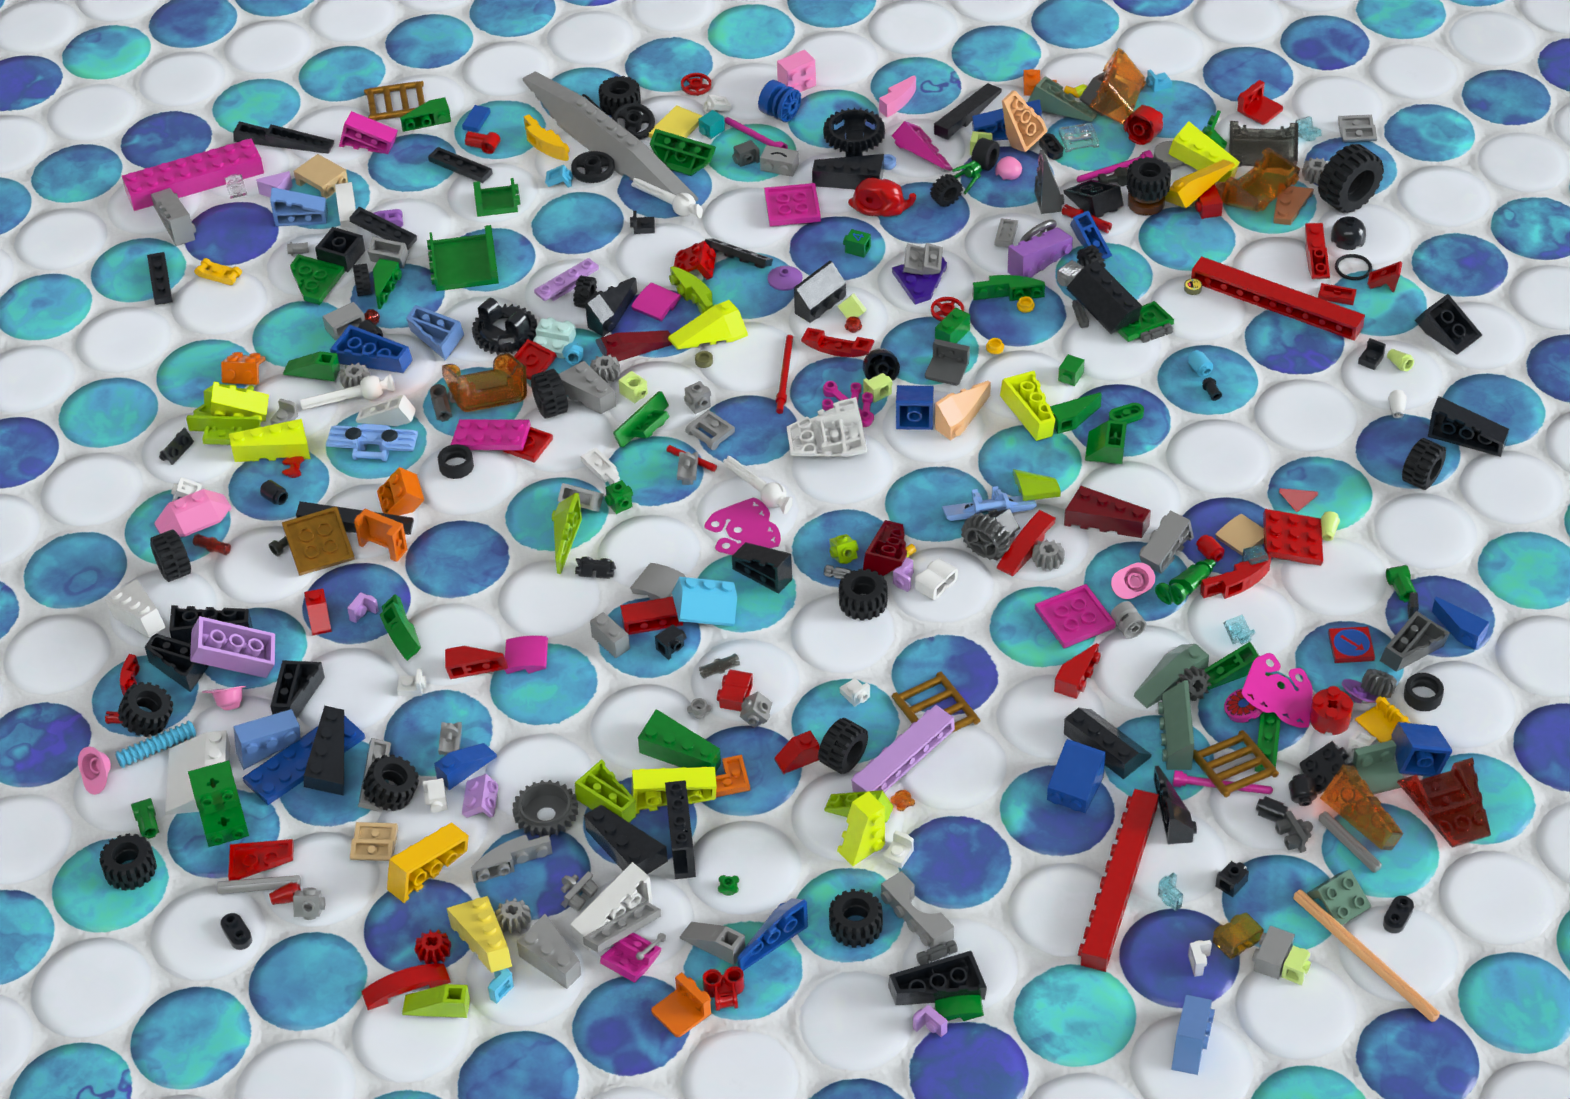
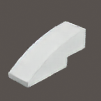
[335,182,357,228]

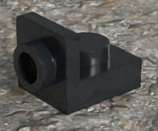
[630,210,655,234]
[1358,338,1386,370]

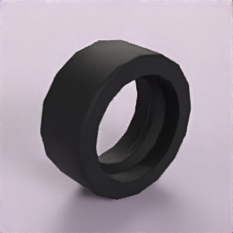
[437,444,474,479]
[1404,673,1444,711]

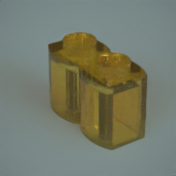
[1213,912,1264,959]

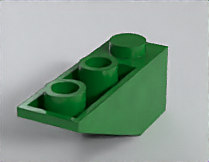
[400,97,451,132]
[373,258,402,309]
[283,351,340,381]
[1050,392,1102,434]

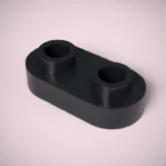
[1039,133,1064,160]
[1383,896,1414,933]
[220,913,252,950]

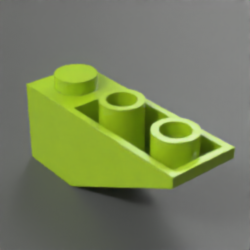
[824,790,894,823]
[402,984,470,1018]

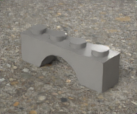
[881,871,954,948]

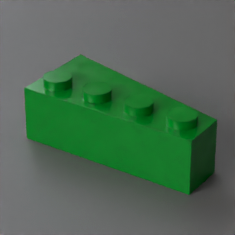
[638,709,721,773]

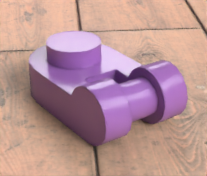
[373,209,403,227]

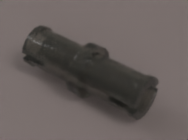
[699,653,740,679]

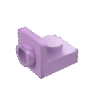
[893,557,914,592]
[347,592,379,623]
[913,1005,947,1037]

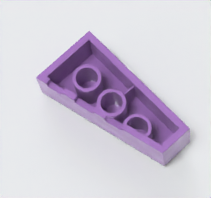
[1007,227,1073,278]

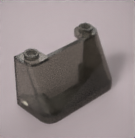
[1228,121,1299,169]

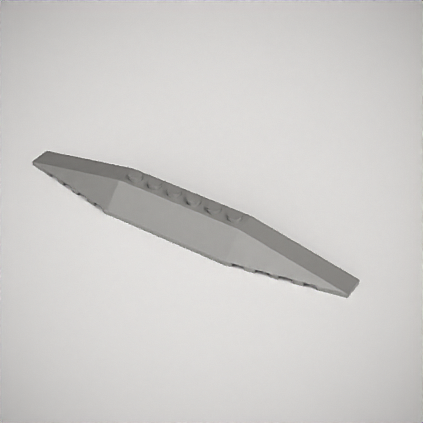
[522,71,698,202]

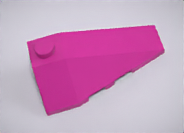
[891,121,953,171]

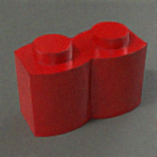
[717,669,753,711]

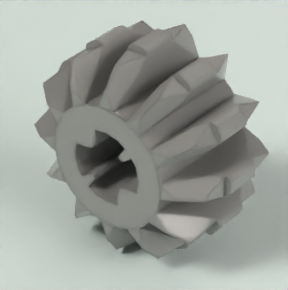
[1302,157,1329,185]
[590,354,620,383]
[339,363,370,389]
[1032,539,1065,571]
[495,898,531,934]

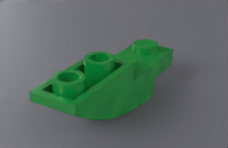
[972,275,1045,301]
[380,594,421,661]

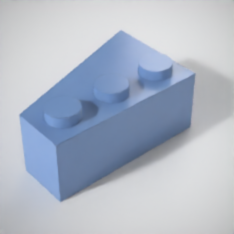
[270,187,328,227]
[406,305,464,361]
[233,709,301,770]
[1171,995,1215,1075]

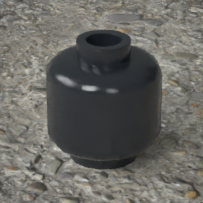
[1288,774,1317,806]

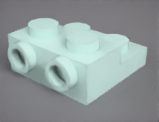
[533,317,576,359]

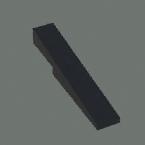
[934,83,1002,140]
[233,121,334,154]
[296,501,414,535]

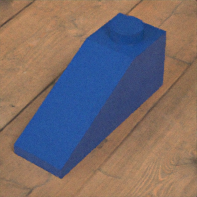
[1070,211,1112,260]
[1432,596,1489,650]
[434,743,497,790]

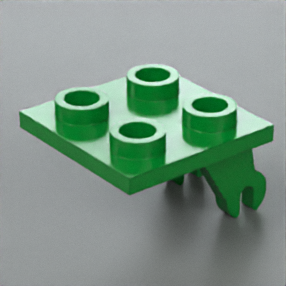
[1202,110,1227,149]

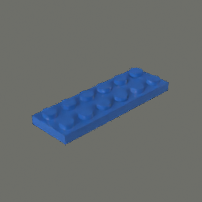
[243,715,365,805]

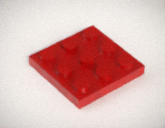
[1263,509,1323,566]

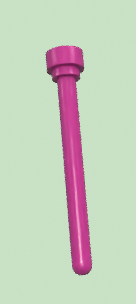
[725,117,788,149]
[1076,150,1153,183]
[1173,770,1273,794]

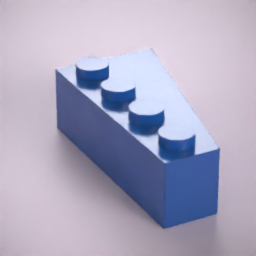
[972,99,1042,141]
[330,324,413,373]

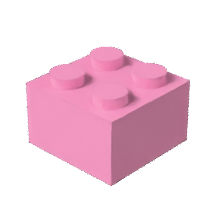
[777,49,816,92]

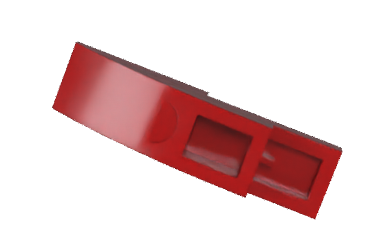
[1304,223,1330,279]
[1200,555,1271,599]

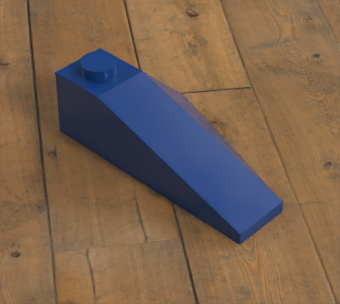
[737,898,808,971]

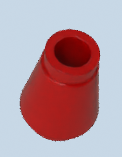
[269,882,301,905]

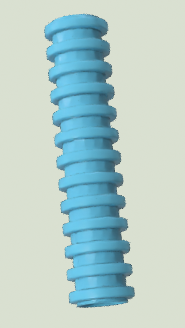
[115,720,196,768]

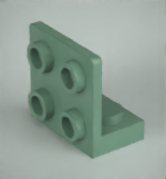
[1352,740,1407,795]
[1307,869,1371,925]

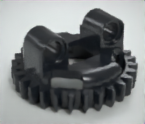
[823,107,885,157]
[472,298,537,355]

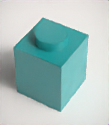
[698,110,725,139]

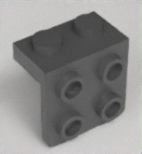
[925,339,970,386]

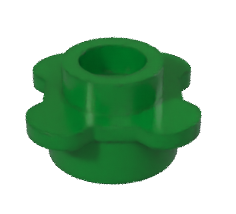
[718,875,739,896]

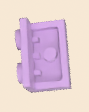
[462,774,498,818]

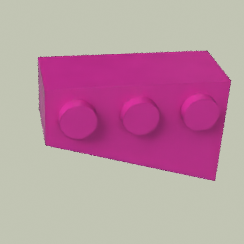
[339,111,398,154]

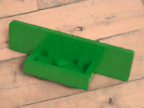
[613,391,670,447]

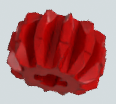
[415,929,452,964]

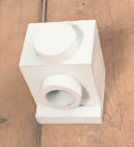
[423,778,448,812]

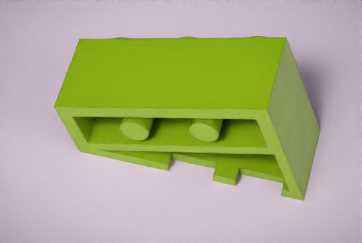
[575,759,636,822]

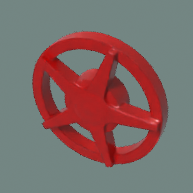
[681,73,711,96]
[931,297,964,321]

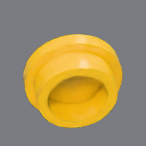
[1017,296,1035,313]
[986,338,1004,354]

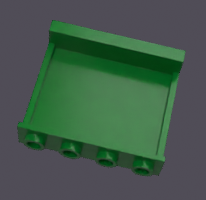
[427,225,499,291]

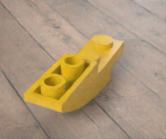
[523,114,570,161]

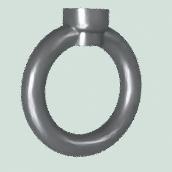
[1020,219,1057,242]

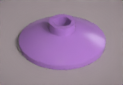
[768,266,803,291]
[1342,679,1378,703]

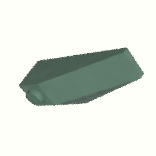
[1028,76,1097,122]
[1134,644,1209,708]

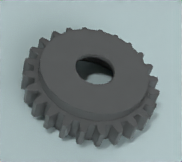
[512,780,578,838]

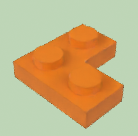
[1023,69,1057,96]
[716,755,750,797]

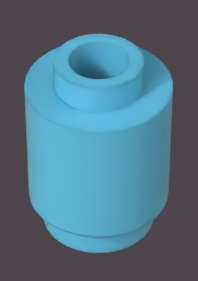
[1188,350,1213,376]

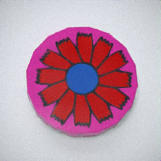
[1224,688,1265,723]

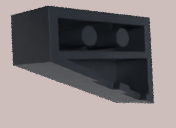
[145,633,209,692]
[270,660,325,718]

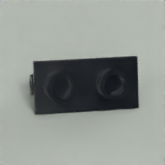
[159,427,194,465]
[575,557,616,579]

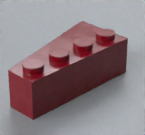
[1064,486,1151,538]

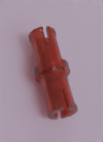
[193,534,231,555]

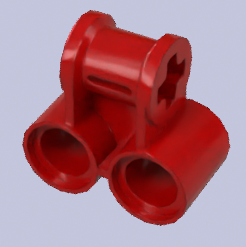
[703,966,744,1011]

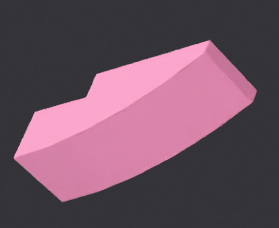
[879,75,916,118]

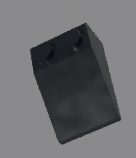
[1063,179,1124,218]
[1415,294,1482,354]

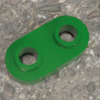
[1109,403,1144,424]

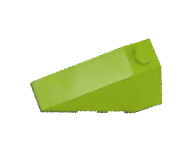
[552,493,582,574]

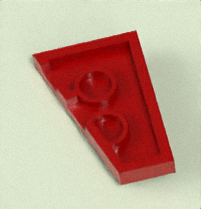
[228,839,294,881]

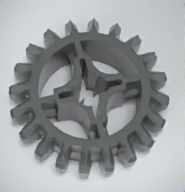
[961,513,1011,560]

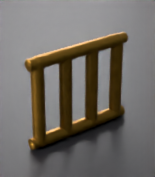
[364,81,425,121]
[892,672,981,734]
[1193,730,1279,797]

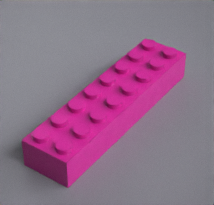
[122,138,264,211]

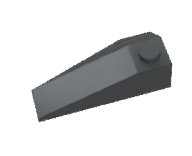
[1034,150,1064,214]

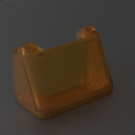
[1090,48,1146,125]
[1221,147,1300,212]
[442,353,527,412]

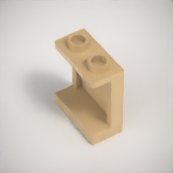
[294,154,348,199]

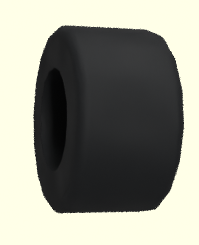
[971,138,1000,171]

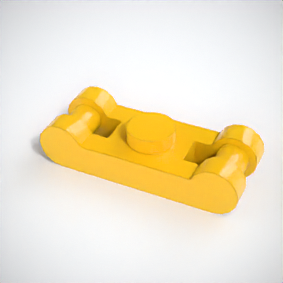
[194,258,242,285]

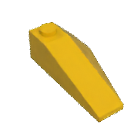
[1165,160,1235,208]

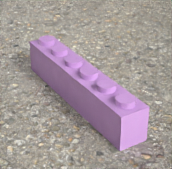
[851,705,955,793]

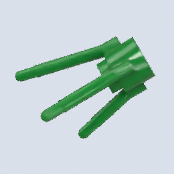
[952,160,982,194]

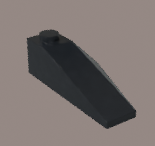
[585,277,637,337]
[1153,766,1197,845]

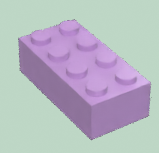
[190,616,275,678]

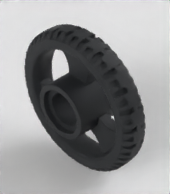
[612,103,655,140]
[571,151,615,183]

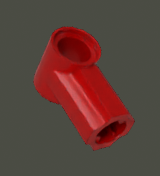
[465,131,501,154]

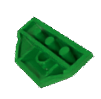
[650,129,716,176]

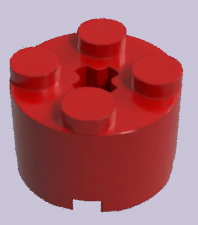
[1124,105,1163,145]
[1310,686,1353,735]

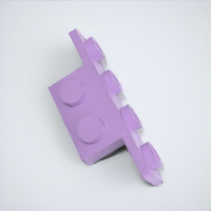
[534,258,599,301]

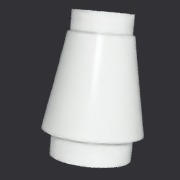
[1388,390,1407,418]

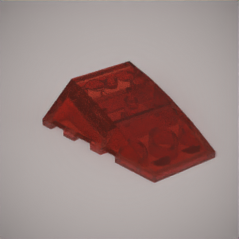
[1397,757,1491,848]

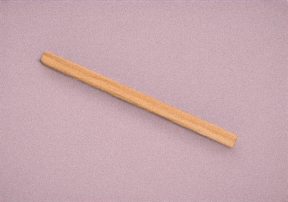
[1293,889,1440,1022]

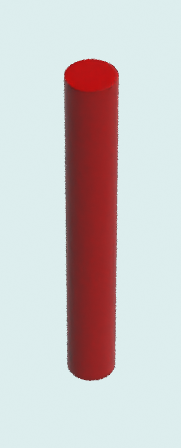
[667,445,717,472]

